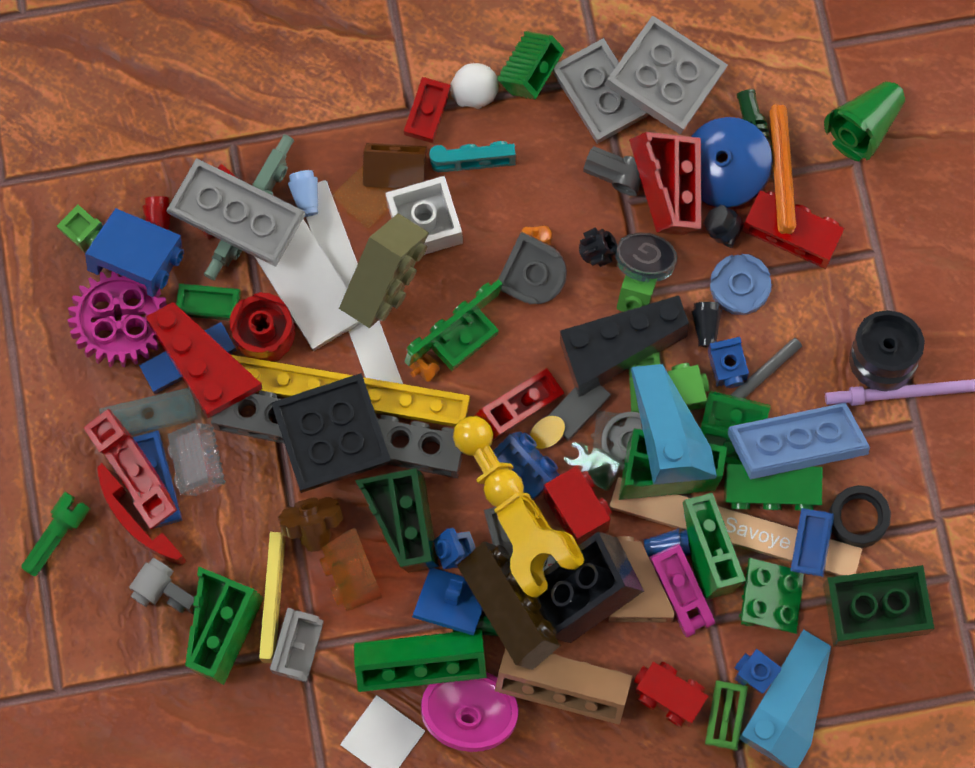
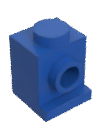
[708,337,749,388]

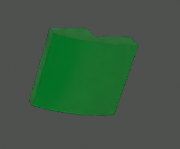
[700,390,771,465]

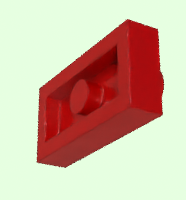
[404,77,451,143]

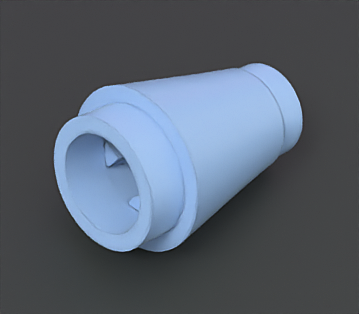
[288,170,318,217]

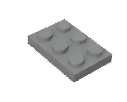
[552,38,649,144]

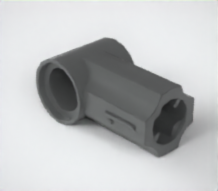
[583,146,642,196]

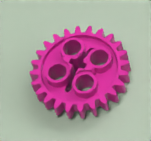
[68,272,167,367]

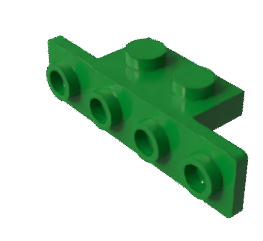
[404,279,503,371]

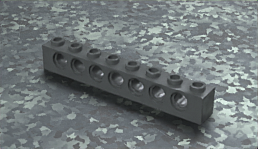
[211,391,463,479]

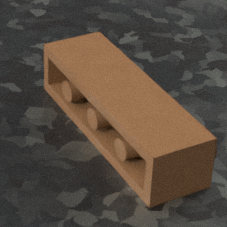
[495,649,632,725]

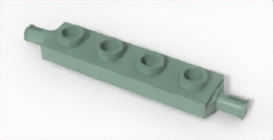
[204,134,294,281]

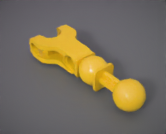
[453,416,584,598]

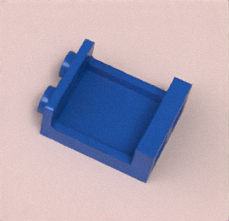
[85,208,184,297]

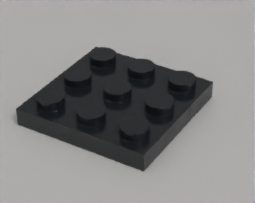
[272,373,391,493]

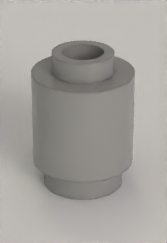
[129,558,174,607]

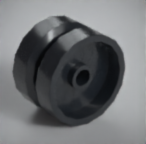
[849,310,925,392]

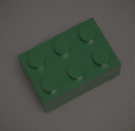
[823,565,934,647]

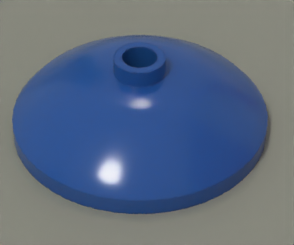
[691,117,773,208]

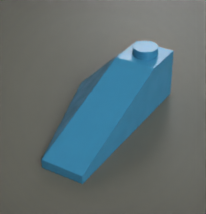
[631,364,717,485]
[739,629,831,768]

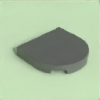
[498,232,567,304]

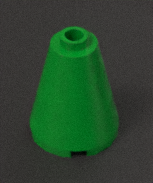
[824,81,905,161]

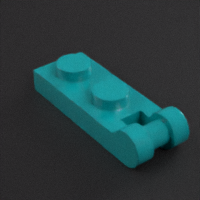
[429,141,516,172]

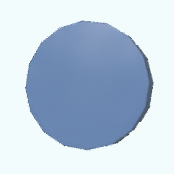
[710,254,772,315]

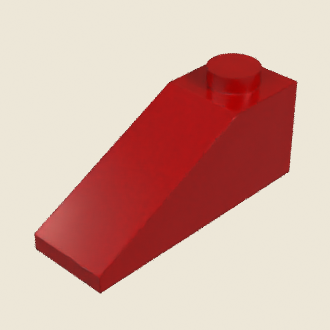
[474,368,564,443]

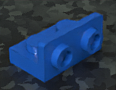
[493,431,560,501]

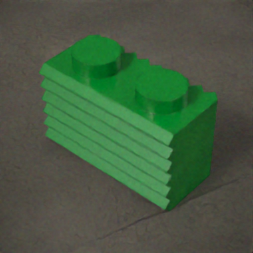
[497,31,565,100]

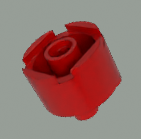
[230,292,295,362]

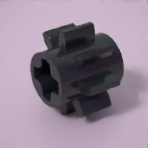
[579,227,617,267]

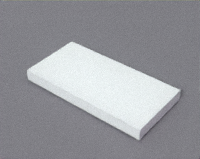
[254,219,361,352]

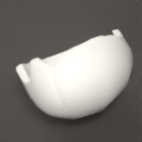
[450,63,499,109]

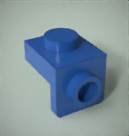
[433,528,476,570]
[734,649,781,694]

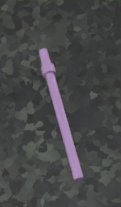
[825,379,975,406]

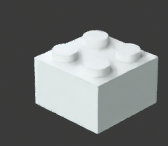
[385,176,463,255]

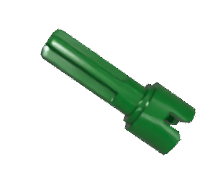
[21,491,91,576]

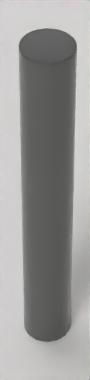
[731,338,802,399]

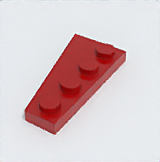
[146,302,263,418]

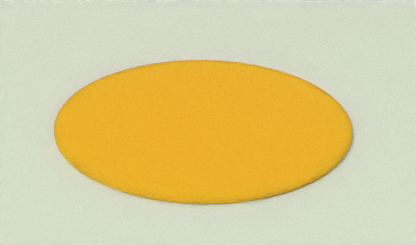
[530,416,565,449]

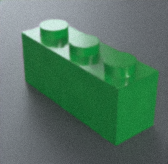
[724,464,823,511]

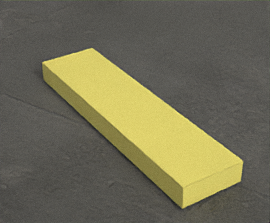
[259,532,285,663]

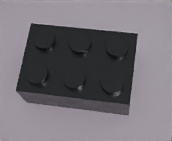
[536,531,644,643]

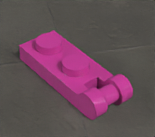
[649,543,715,638]

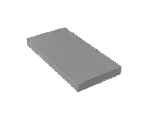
[167,158,305,267]

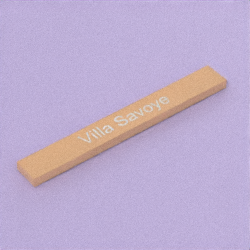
[609,477,862,576]

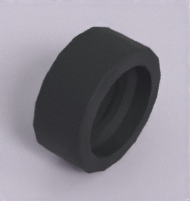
[829,485,891,548]

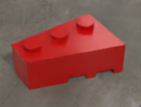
[629,132,701,235]

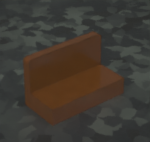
[363,143,427,188]

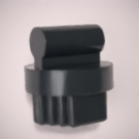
[703,205,744,248]

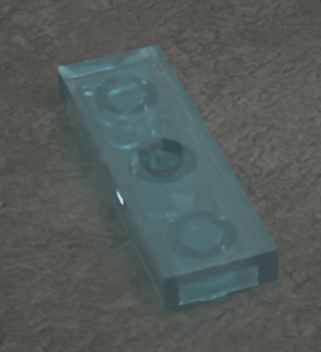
[99,388,198,435]

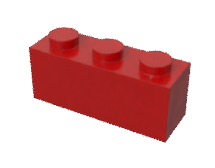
[742,190,845,269]

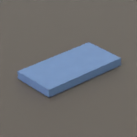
[728,403,870,479]

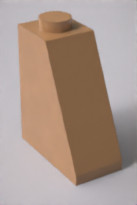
[608,536,674,623]

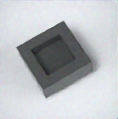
[163,582,195,614]

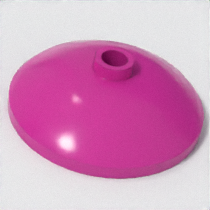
[421,672,518,752]

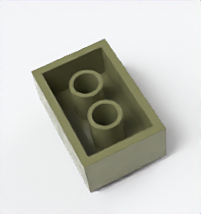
[339,213,429,328]

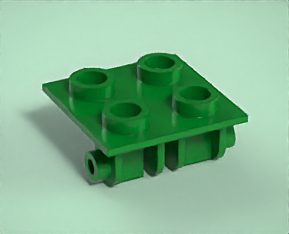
[739,558,804,634]

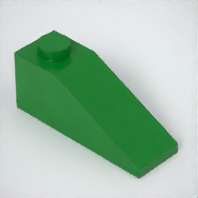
[683,493,746,600]

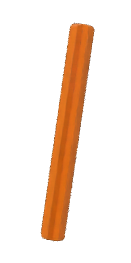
[769,104,796,234]

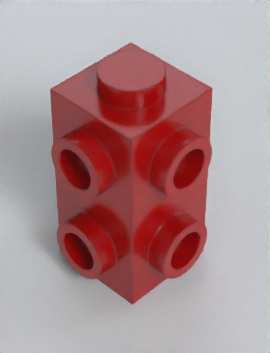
[633,661,708,727]

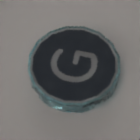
[615,232,677,282]

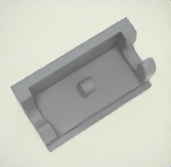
[270,608,324,683]

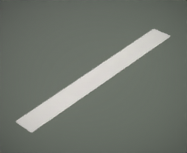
[306,180,403,384]

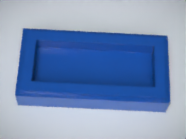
[790,508,834,577]

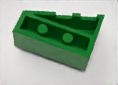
[618,428,727,500]
[185,566,264,685]

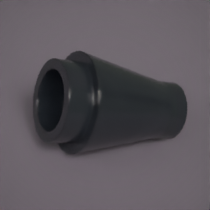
[691,302,722,347]

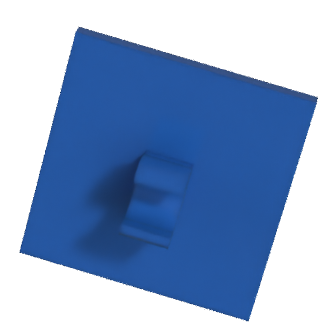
[412,568,483,636]

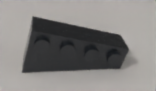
[560,295,689,397]

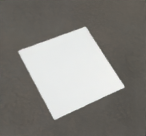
[340,695,425,768]

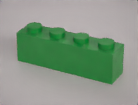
[354,629,487,692]

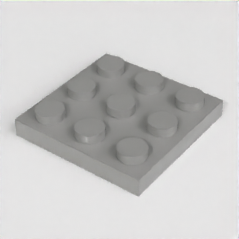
[604,16,728,135]

